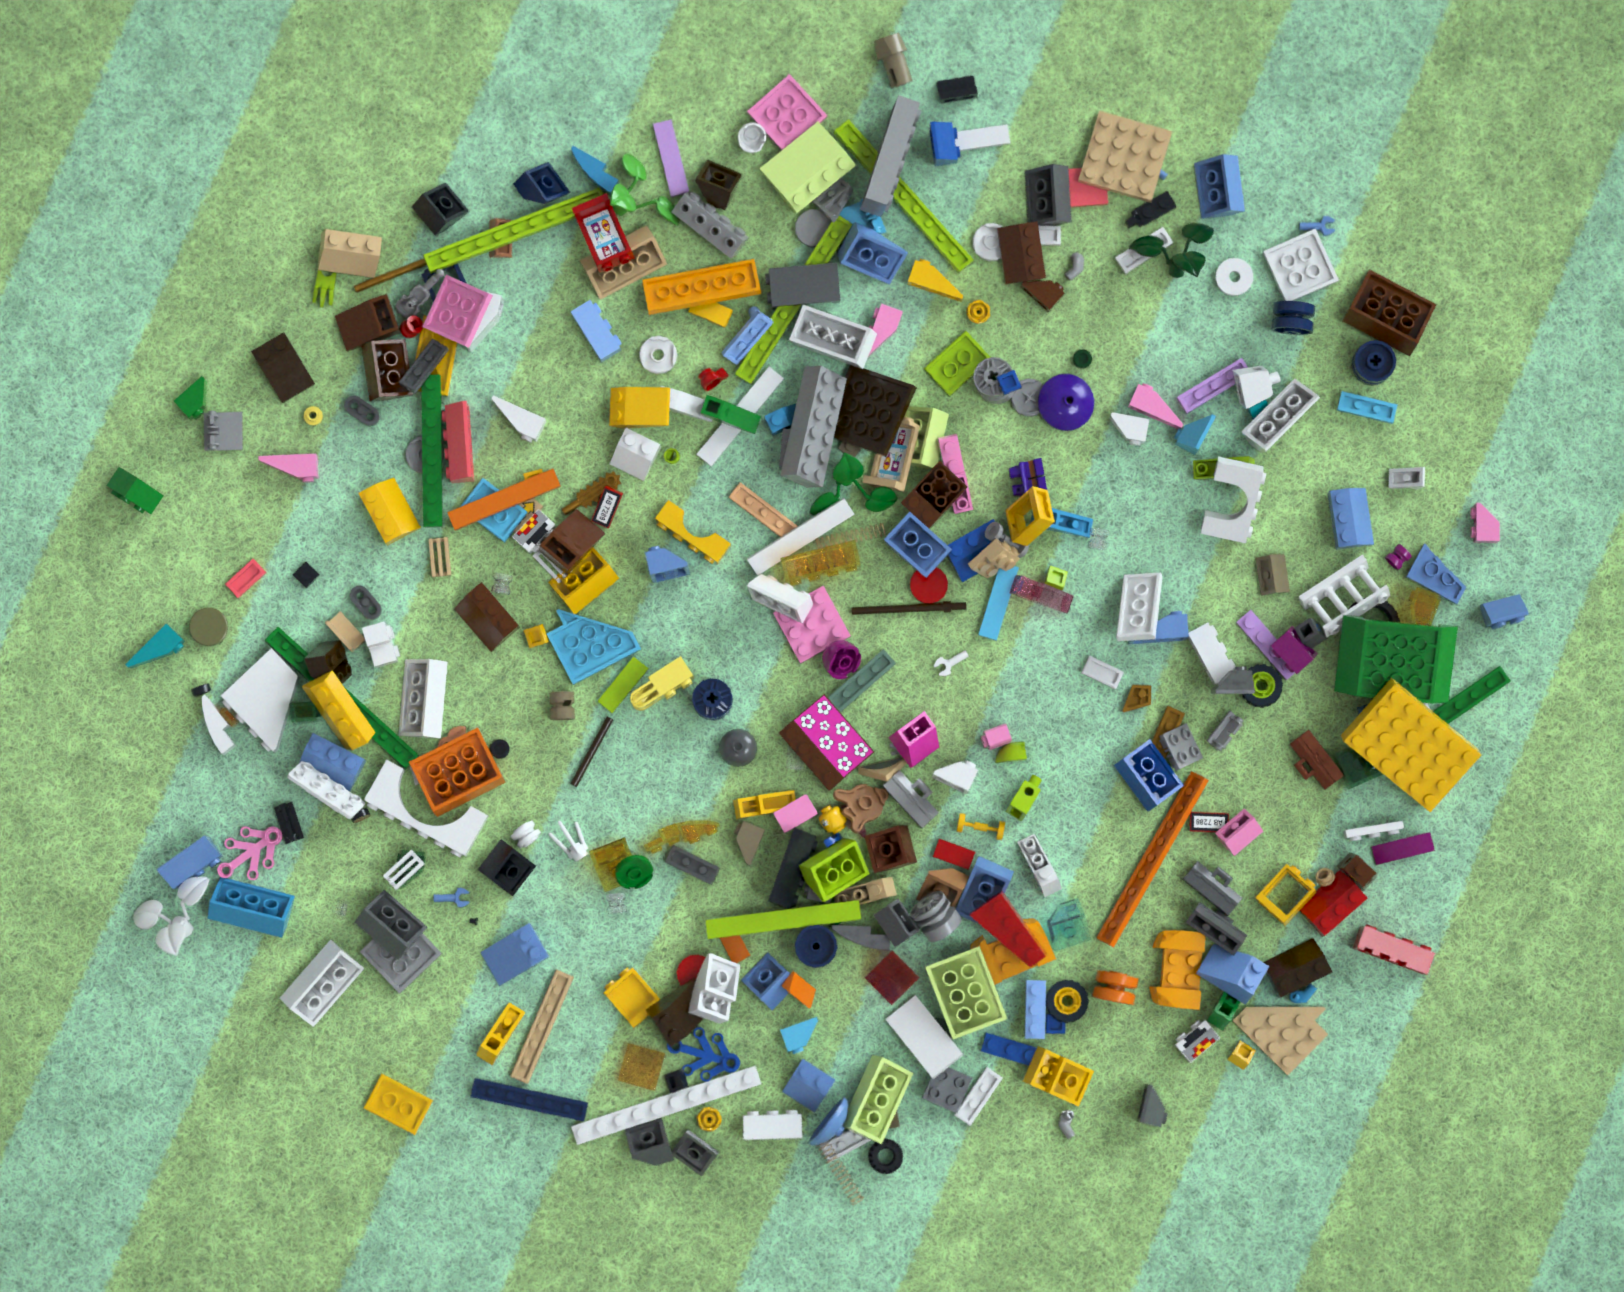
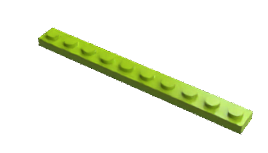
[834,119,973,274]
[423,187,603,274]
[735,215,853,385]

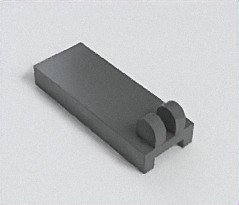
[665,845,720,885]

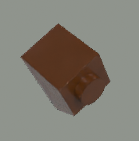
[1020,280,1065,313]

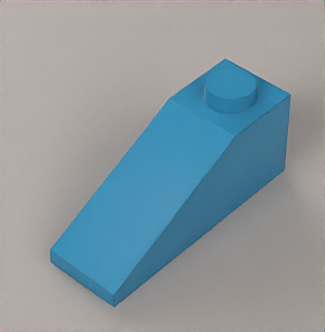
[1030,508,1093,538]

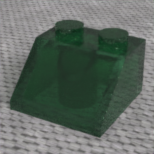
[1332,747,1383,790]

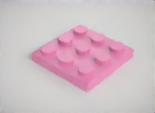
[747,74,827,151]
[423,275,493,348]
[773,586,851,664]

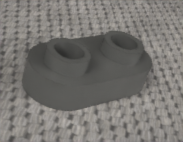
[344,396,380,426]
[350,585,382,620]

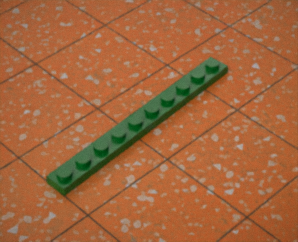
[265,627,419,770]

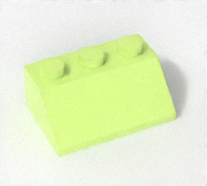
[904,406,949,469]

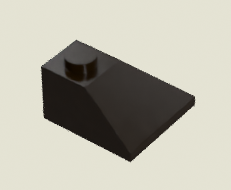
[695,159,742,210]

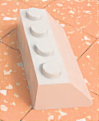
[1241,379,1320,453]
[398,659,447,738]
[280,940,364,1027]

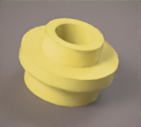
[304,406,323,426]

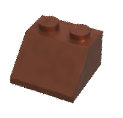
[864,825,917,873]

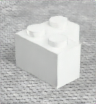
[362,622,400,668]

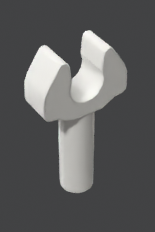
[934,650,969,676]

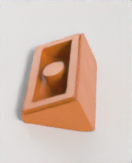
[720,935,751,963]
[781,971,816,1009]

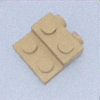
[968,539,1020,579]

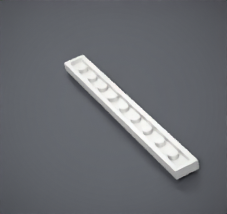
[571,1066,761,1145]

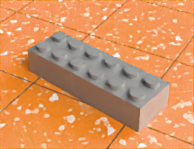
[860,95,921,217]
[780,366,847,488]

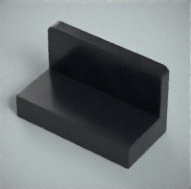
[937,75,978,104]

